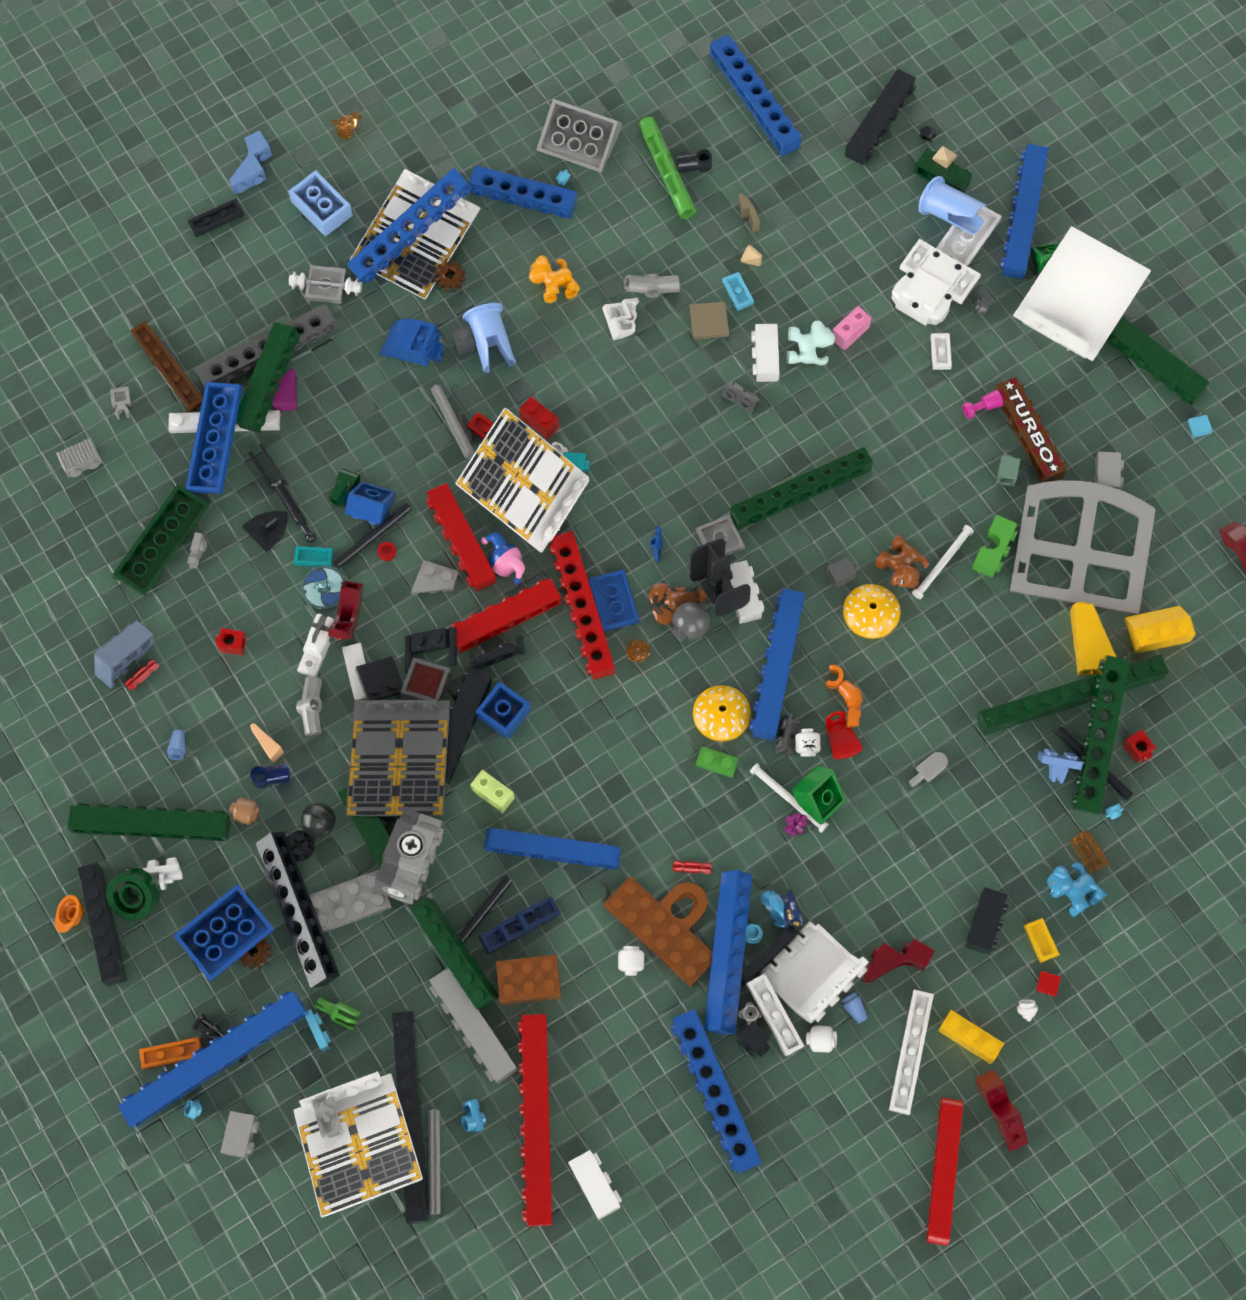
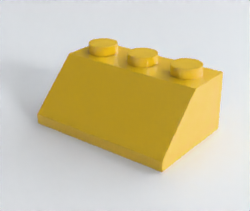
[1124,606,1196,654]

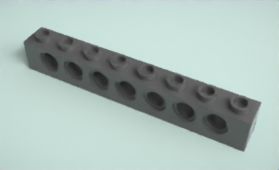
[195,303,338,388]

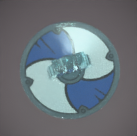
[301,566,346,609]

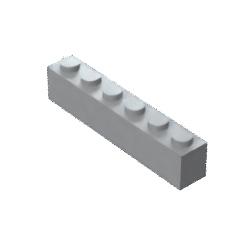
[429,968,518,1084]

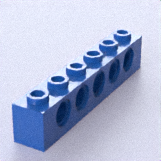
[469,165,577,219]

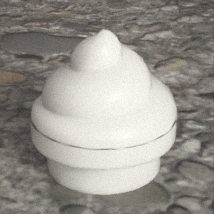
[1017,1000,1038,1022]

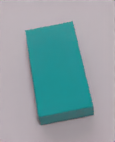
[294,546,334,568]

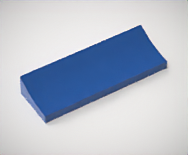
[186,382,243,494]

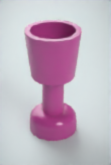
[962,389,1003,419]

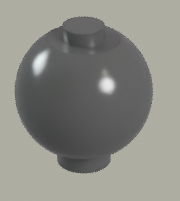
[671,602,711,642]

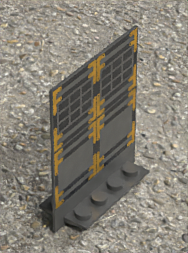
[346,698,450,817]

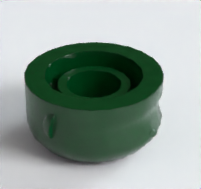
[106,868,160,921]

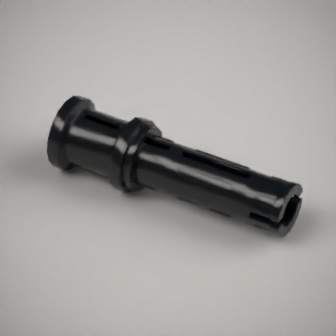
[192,1014,249,1063]

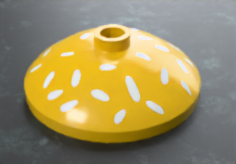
[843,584,900,639]
[693,685,751,742]

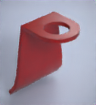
[826,711,863,759]

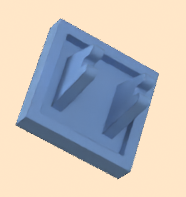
[1038,748,1083,784]

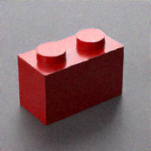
[519,396,560,440]

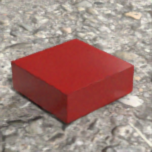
[1036,971,1061,997]

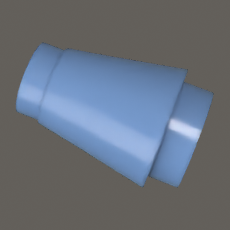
[167,730,186,760]
[841,992,868,1024]

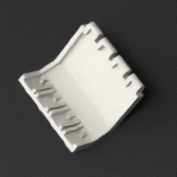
[760,921,868,1023]

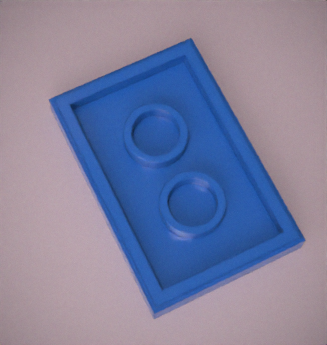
[588,569,640,632]

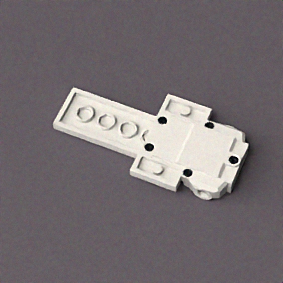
[891,206,1002,326]

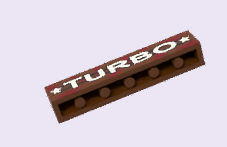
[995,377,1067,483]

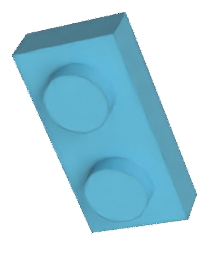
[722,272,754,311]
[305,1009,331,1052]

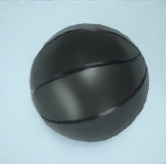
[301,802,336,837]

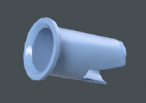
[918,176,986,234]
[462,303,516,373]

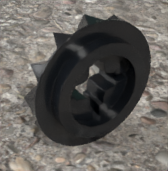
[287,830,315,861]

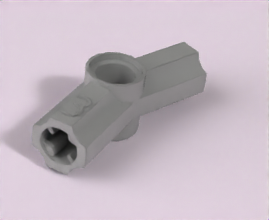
[624,274,680,298]
[296,676,322,736]

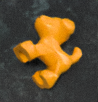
[528,255,580,303]

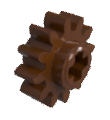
[434,260,466,293]
[238,938,272,971]

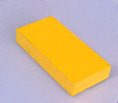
[1023,918,1060,963]

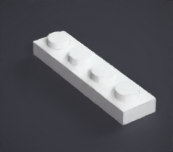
[746,974,804,1056]

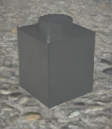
[452,326,476,356]
[826,557,857,589]

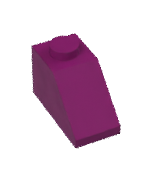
[272,369,297,411]

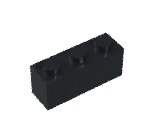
[965,887,1009,955]

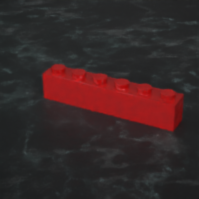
[425,483,497,592]
[448,578,562,654]

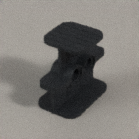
[689,538,751,617]

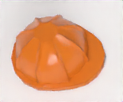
[55,895,85,933]

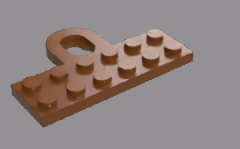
[603,876,713,988]

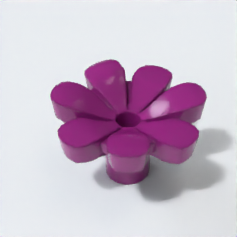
[785,813,807,837]

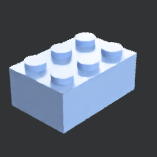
[288,170,353,237]

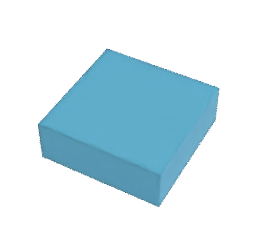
[1188,415,1213,438]

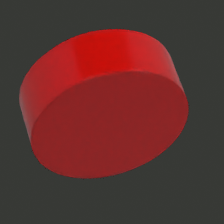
[377,542,397,561]

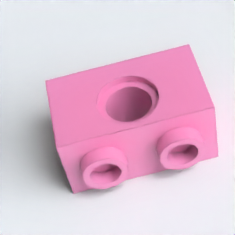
[832,306,871,351]

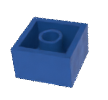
[476,682,531,740]

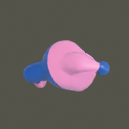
[481,532,525,584]

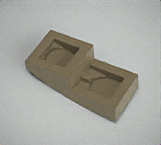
[738,193,760,232]

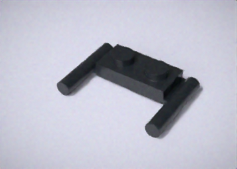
[405,627,457,674]
[469,635,525,669]

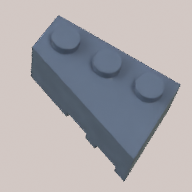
[94,621,153,688]

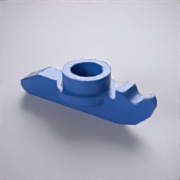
[650,526,663,562]

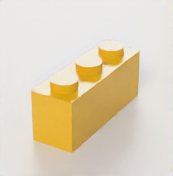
[938,1010,1005,1064]

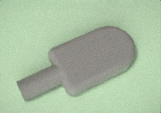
[908,752,948,788]

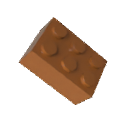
[496,955,562,1006]

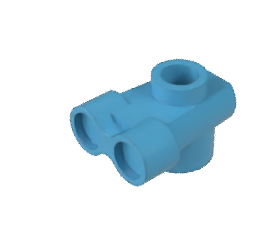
[461,1098,486,1133]

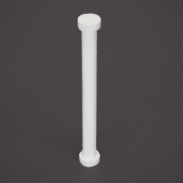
[912,525,974,599]
[750,763,829,833]

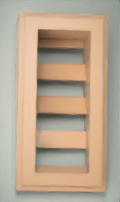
[250,723,284,763]

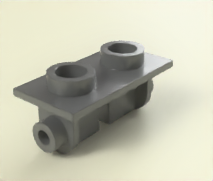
[721,381,761,413]
[775,714,800,756]

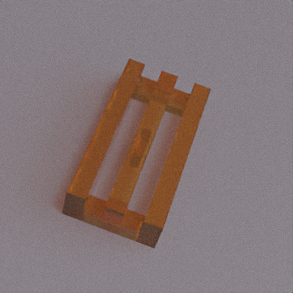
[1069,830,1109,875]

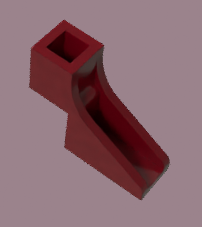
[861,938,935,984]
[975,1070,1028,1152]

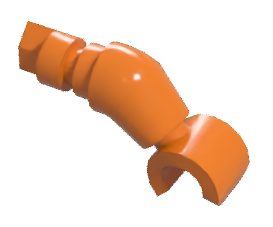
[826,665,863,727]

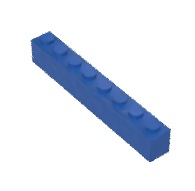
[1000,144,1049,279]
[749,588,805,741]
[704,870,752,1035]

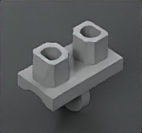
[312,1096,342,1138]

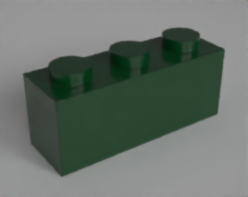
[914,148,972,192]

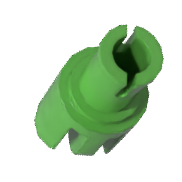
[315,996,361,1030]

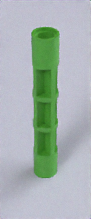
[638,116,696,219]

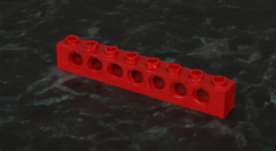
[549,531,615,680]

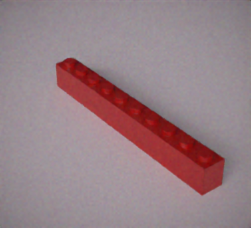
[518,1014,553,1227]

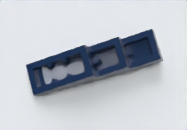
[478,896,561,955]

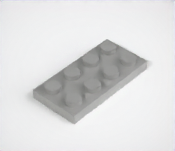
[309,870,392,933]

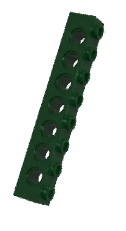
[730,447,873,531]
[1071,655,1130,815]

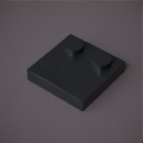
[355,656,403,700]

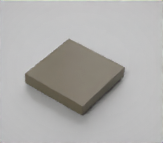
[689,301,729,340]

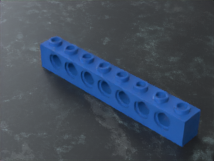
[710,34,802,156]
[347,168,472,284]
[670,1009,762,1174]

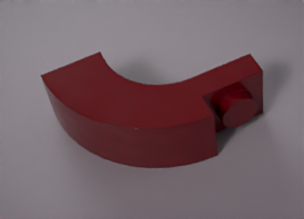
[1219,521,1246,574]

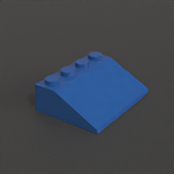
[174,884,275,982]

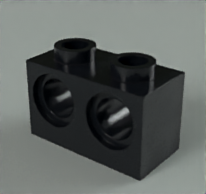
[737,1021,771,1059]

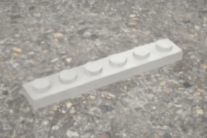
[168,410,281,433]
[889,990,934,1115]

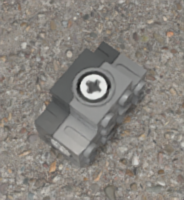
[375,808,444,905]

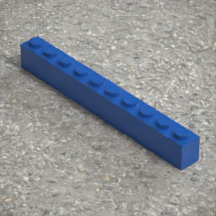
[118,991,309,1127]

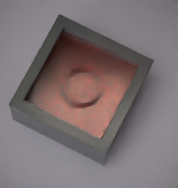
[401,657,452,701]

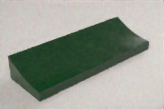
[113,484,209,596]

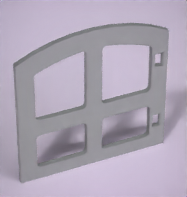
[1009,481,1156,615]

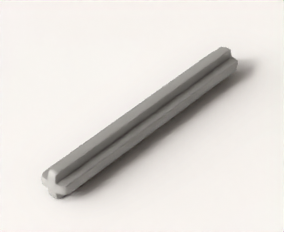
[431,384,475,459]
[428,1109,440,1215]

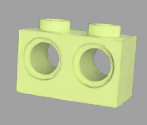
[470,770,515,813]

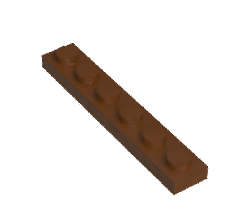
[130,321,203,413]

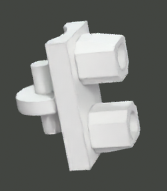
[143,857,183,890]

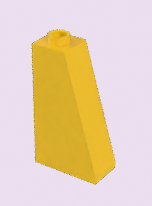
[1070,602,1116,676]

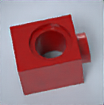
[215,628,247,655]
[1122,729,1156,764]

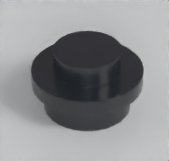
[919,126,937,142]

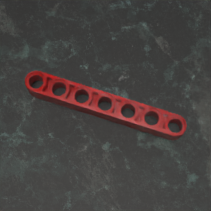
[926,1097,963,1246]

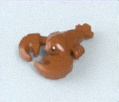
[649,583,707,625]

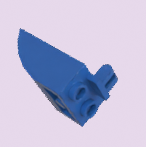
[379,319,445,366]

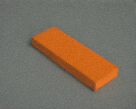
[139,1037,202,1070]

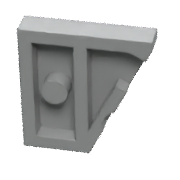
[411,560,459,596]

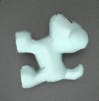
[786,320,835,366]

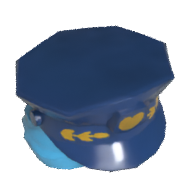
[760,889,804,930]

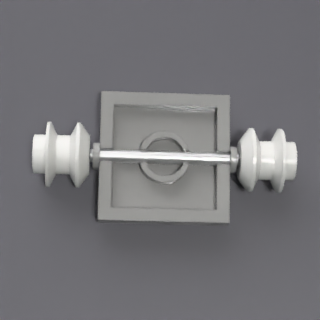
[289,265,362,304]

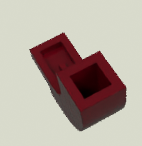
[328,581,363,640]

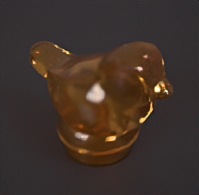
[331,111,362,139]

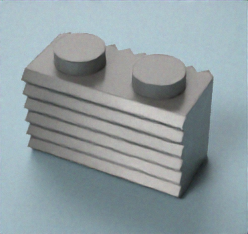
[56,438,103,478]

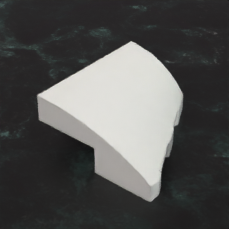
[602,298,639,340]

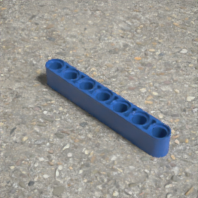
[484,828,621,869]

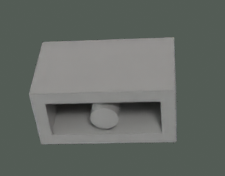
[1095,451,1124,489]
[220,1111,259,1159]

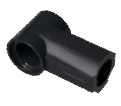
[677,149,712,173]

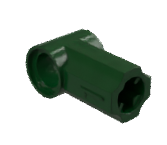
[328,468,361,507]

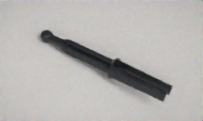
[248,444,316,543]

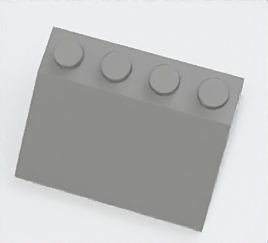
[536,99,622,173]

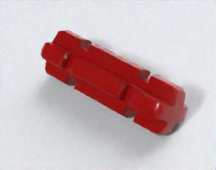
[125,659,159,690]
[673,860,712,874]

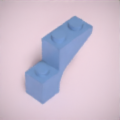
[230,130,272,195]

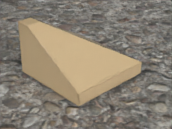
[932,146,957,169]
[740,245,762,266]

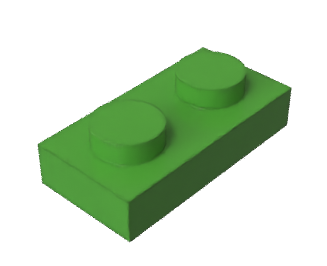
[696,747,739,778]

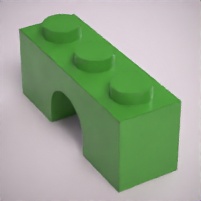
[972,514,1018,578]

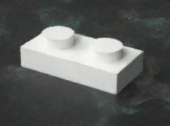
[930,333,952,370]

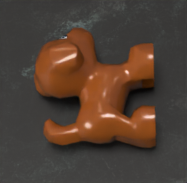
[875,534,929,589]

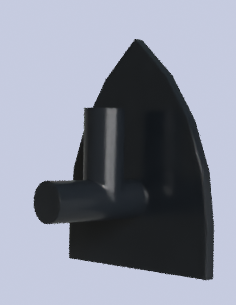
[242,511,287,552]

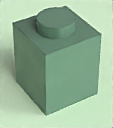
[996,455,1020,486]

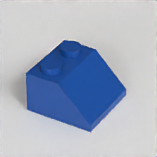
[345,481,396,525]

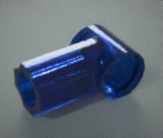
[250,764,290,788]

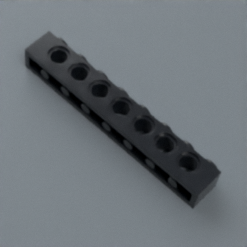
[256,832,340,988]

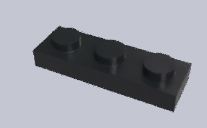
[188,198,244,238]

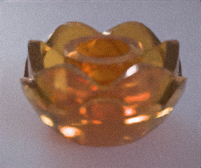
[626,639,650,662]

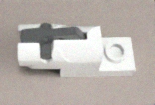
[297,614,334,677]

